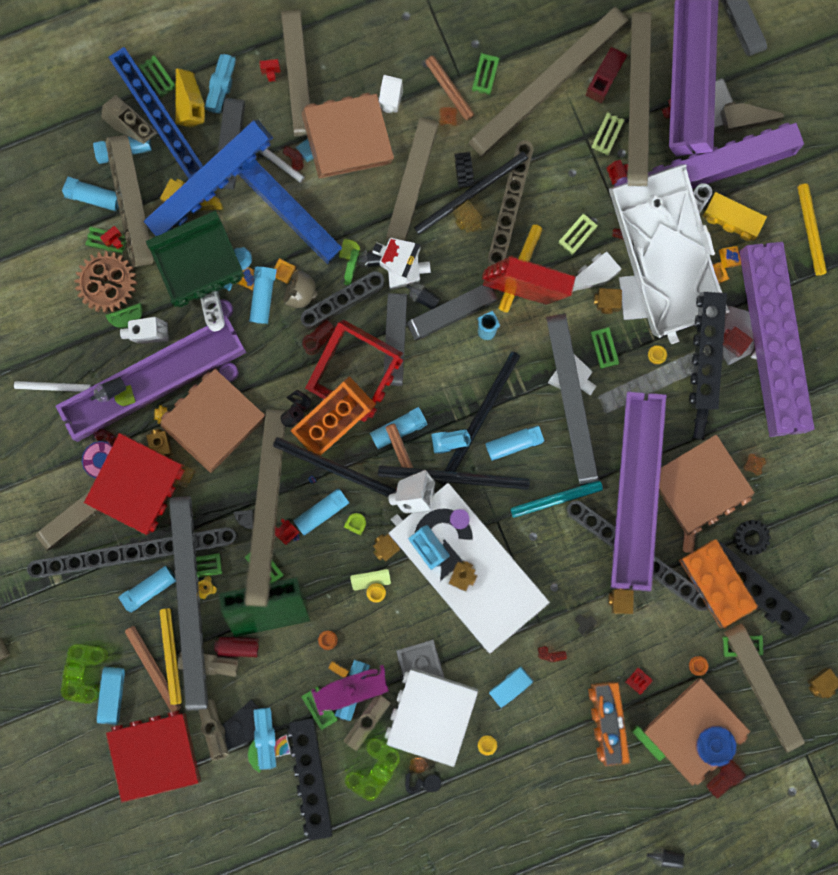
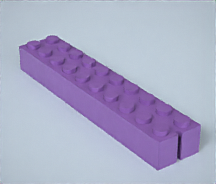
[669,0,718,156]
[614,123,804,189]
[739,242,814,437]
[56,316,247,442]
[611,392,666,591]

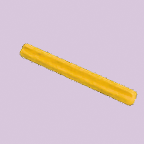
[798,183,827,276]
[498,224,542,313]
[160,608,182,705]

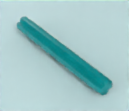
[510,481,603,518]

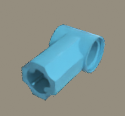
[431,430,471,454]

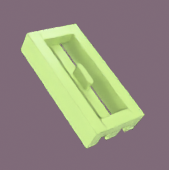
[591,112,624,155]
[558,214,597,255]

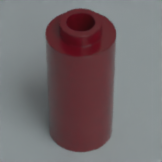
[214,636,259,657]

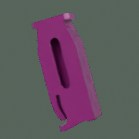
[311,665,389,716]

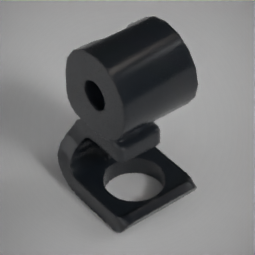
[280,390,311,428]
[405,771,442,795]

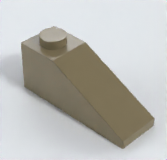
[720,102,784,134]

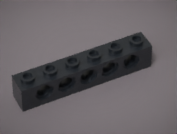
[689,291,727,410]
[718,542,811,636]
[287,717,333,841]

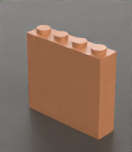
[302,93,394,179]
[161,369,265,473]
[659,435,754,536]
[642,678,750,785]

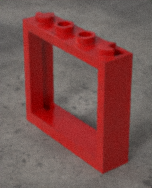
[305,319,403,422]

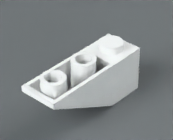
[573,252,621,291]

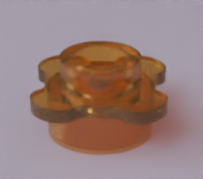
[439,107,458,126]
[744,454,766,476]
[409,758,429,773]

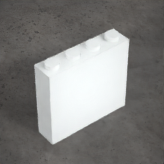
[385,667,478,767]

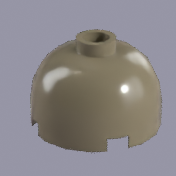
[283,269,318,309]

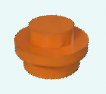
[318,630,338,650]
[689,656,709,676]

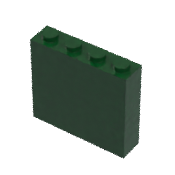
[219,577,310,637]

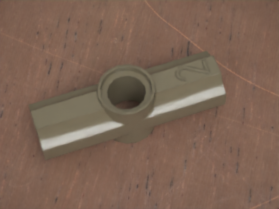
[178,652,239,676]
[343,695,391,751]
[198,699,229,761]

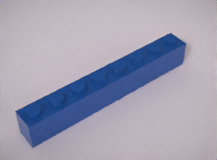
[109,47,203,179]
[143,120,273,236]
[238,160,342,264]

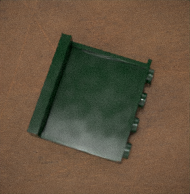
[145,210,245,307]

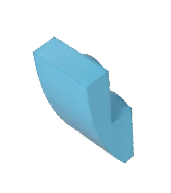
[489,666,533,708]

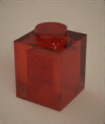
[723,326,753,358]

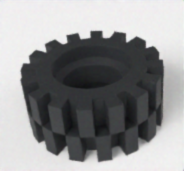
[455,152,474,188]
[733,520,771,555]

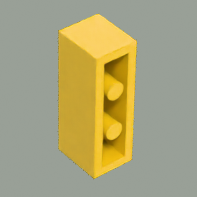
[703,192,767,241]

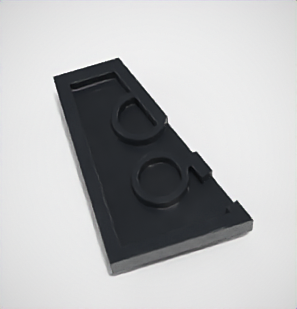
[223,699,277,750]

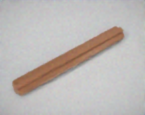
[125,626,181,712]

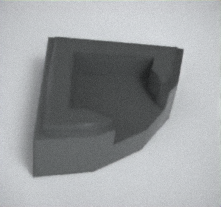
[234,510,254,529]

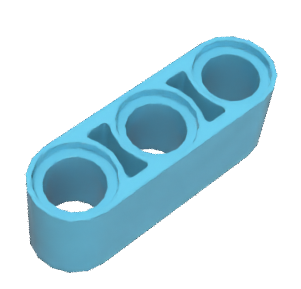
[97,667,125,725]

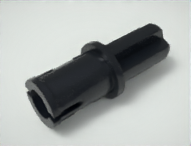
[692,408,709,440]

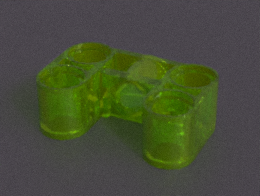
[61,644,108,704]
[345,737,401,801]

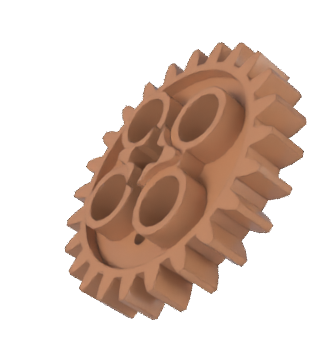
[74,251,138,313]

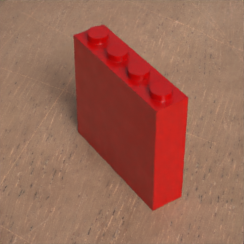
[482,257,576,305]
[84,433,185,535]
[106,710,201,802]

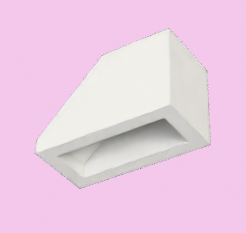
[379,75,403,113]

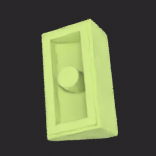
[350,569,391,591]

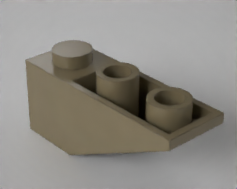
[101,95,157,144]

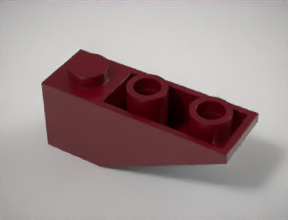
[585,47,628,104]

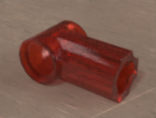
[302,320,335,355]
[705,759,746,799]

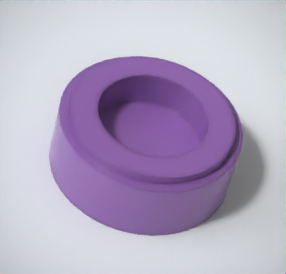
[214,299,233,318]
[219,363,239,382]
[450,509,470,529]

